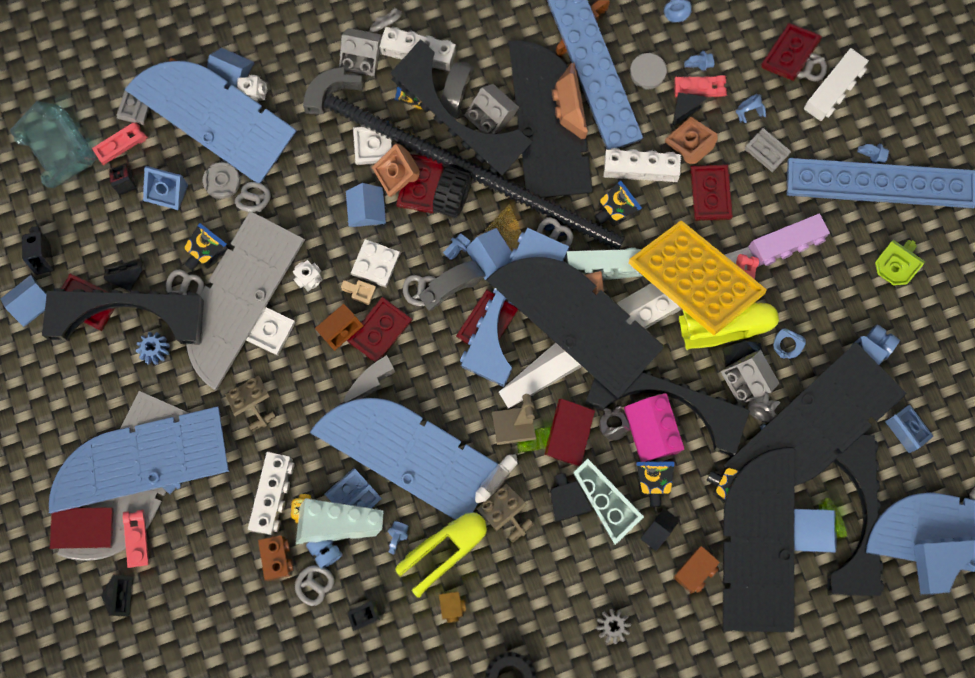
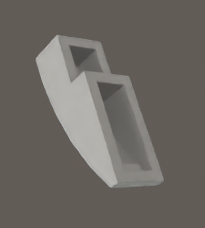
[344,355,395,402]

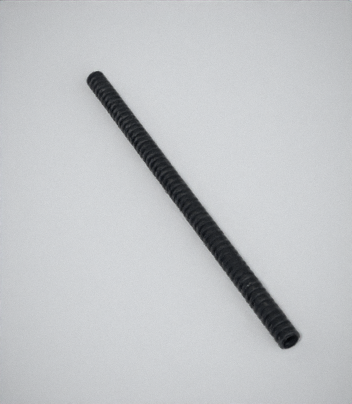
[324,93,625,250]

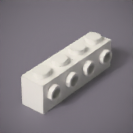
[379,27,456,71]
[804,48,868,122]
[603,148,681,182]
[248,452,295,536]

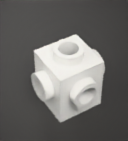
[237,75,267,103]
[293,260,322,291]

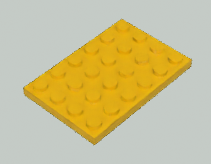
[628,220,767,336]

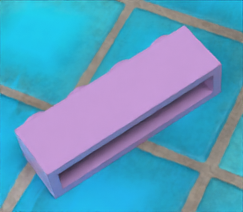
[748,213,830,266]

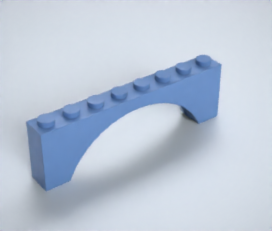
[460,228,569,387]
[914,537,975,594]

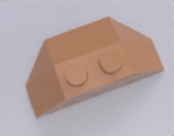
[552,63,588,139]

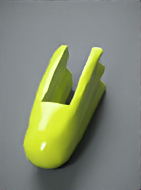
[679,302,779,350]
[395,512,487,598]

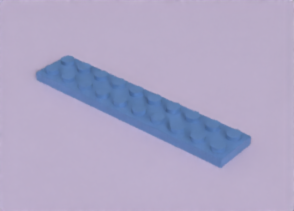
[547,0,643,150]
[787,158,975,208]

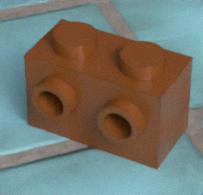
[315,303,363,351]
[258,535,294,581]
[673,546,720,593]

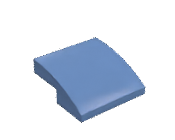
[325,468,382,508]
[794,509,836,552]

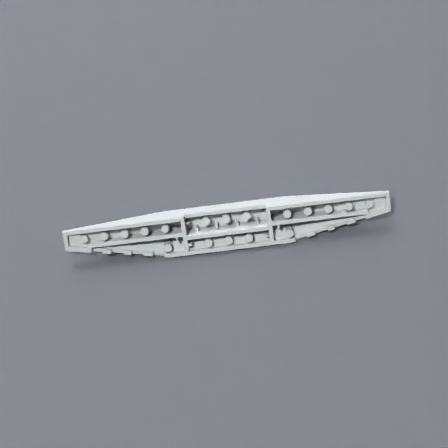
[499,247,753,409]

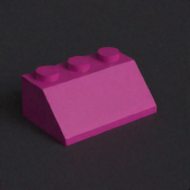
[624,393,684,462]

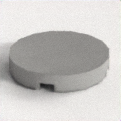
[630,53,667,89]
[202,162,241,199]

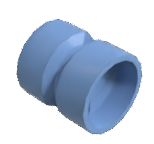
[867,324,900,359]
[306,540,343,569]

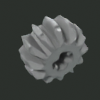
[596,609,631,644]

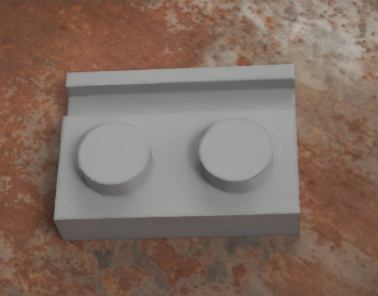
[117,85,149,125]
[745,128,791,173]

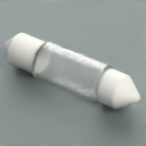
[475,454,518,503]

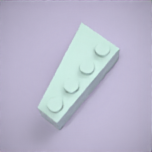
[565,248,643,280]
[573,459,644,545]
[296,499,383,544]

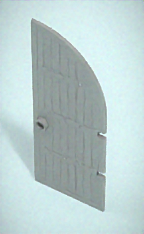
[186,212,305,390]
[57,391,188,561]

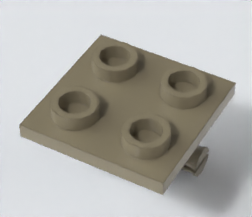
[225,375,276,432]
[492,394,536,445]
[477,484,534,543]

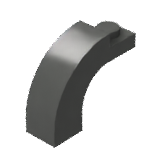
[441,62,475,120]
[303,68,364,115]
[418,261,486,311]

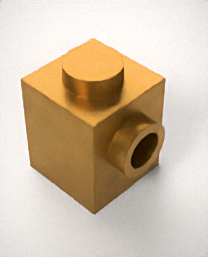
[439,592,466,623]

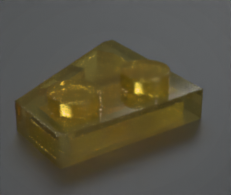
[485,204,522,251]

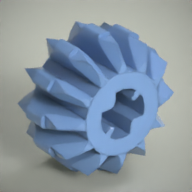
[136,332,170,365]

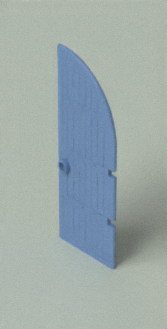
[125,61,297,183]
[310,398,500,520]
[49,406,229,513]
[866,493,975,572]

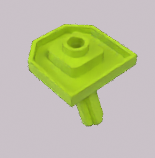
[875,240,925,285]

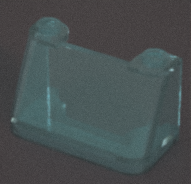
[10,101,96,188]

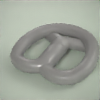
[370,8,402,32]
[797,53,827,81]
[235,182,271,212]
[537,218,573,246]
[166,270,204,295]
[403,275,436,306]
[295,565,334,606]

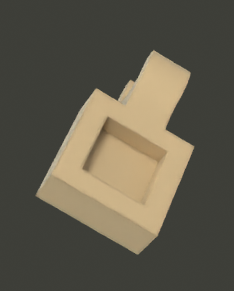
[341,280,376,305]

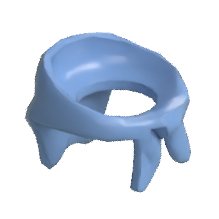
[663,0,691,22]
[736,94,766,123]
[773,328,806,359]

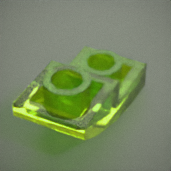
[516,427,551,453]
[819,498,847,539]

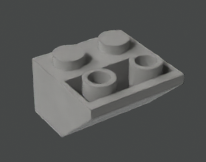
[339,28,383,76]
[464,84,519,134]
[721,350,779,404]

